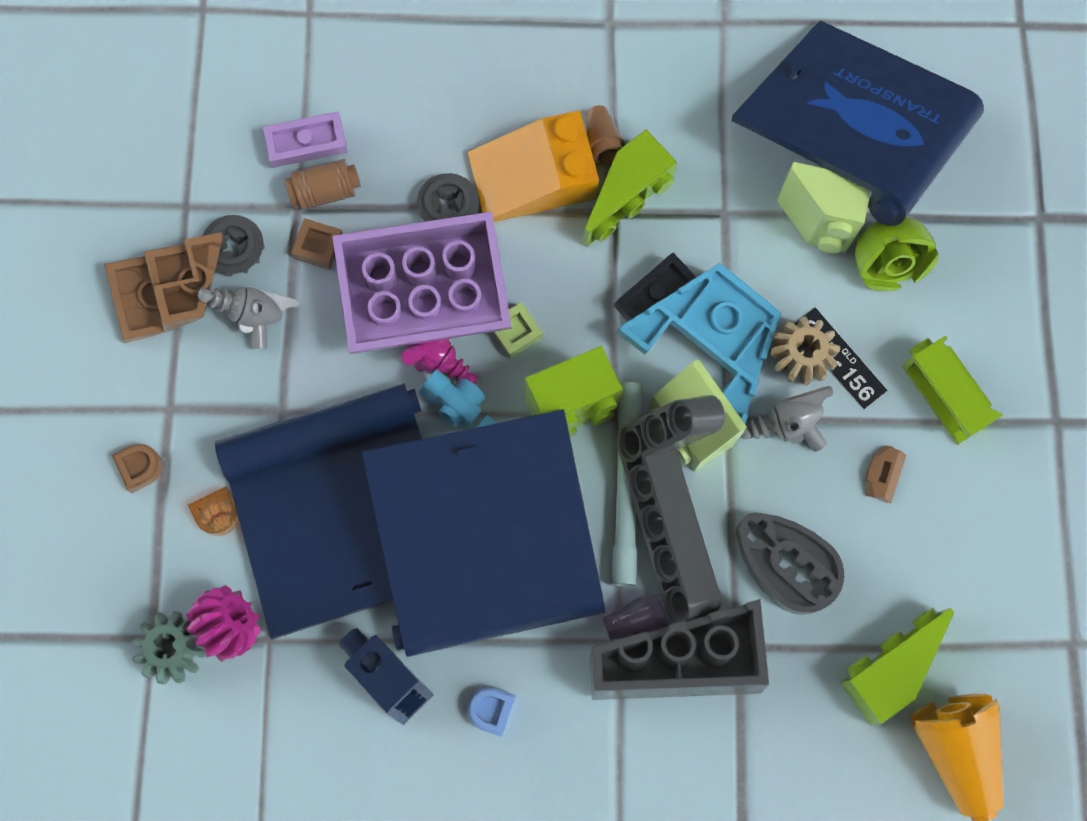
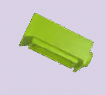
[902,335,1003,445]

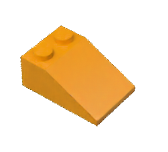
[467,110,599,222]

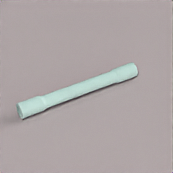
[611,382,642,587]

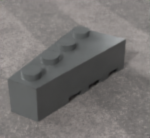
[589,599,769,700]

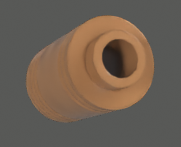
[285,159,361,210]

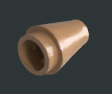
[585,105,625,165]

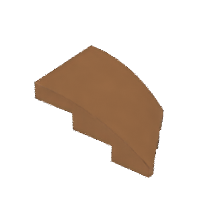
[104,232,223,343]

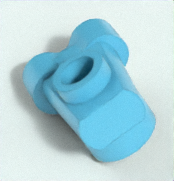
[418,369,485,428]

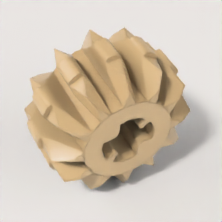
[770,316,840,386]

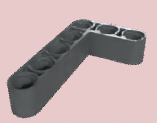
[617,395,725,623]

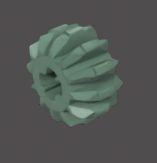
[132,611,206,685]

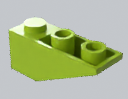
[583,129,677,247]
[840,607,954,725]

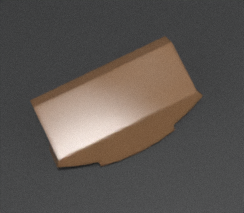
[865,446,906,503]

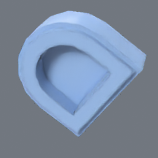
[467,687,516,737]

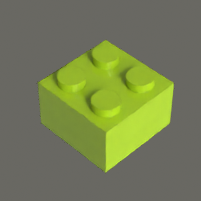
[525,345,623,437]

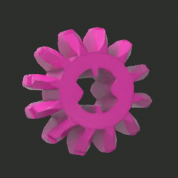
[186,585,261,662]

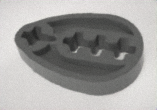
[736,513,844,615]

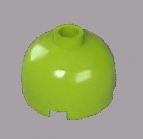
[855,216,939,291]

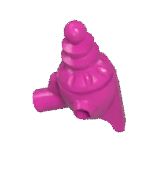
[402,339,478,384]

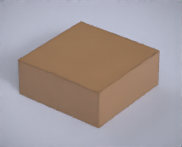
[291,218,343,270]

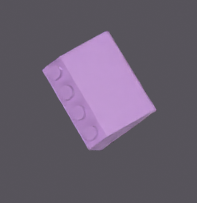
[332,212,512,354]

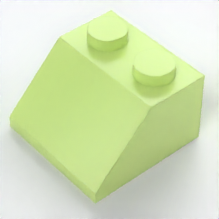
[777,162,870,253]
[649,359,747,472]

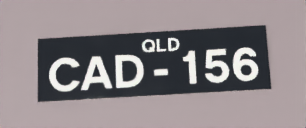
[794,307,888,409]

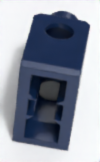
[339,628,434,725]

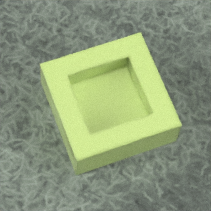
[492,302,543,358]

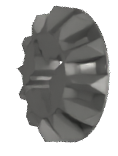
[417,173,479,222]
[202,215,265,277]

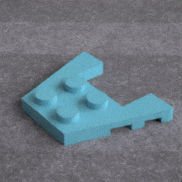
[616,263,781,423]

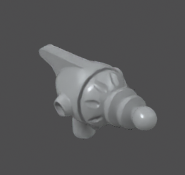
[198,287,300,349]
[740,386,833,452]

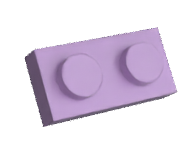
[263,111,348,168]

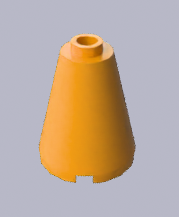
[911,694,1004,821]

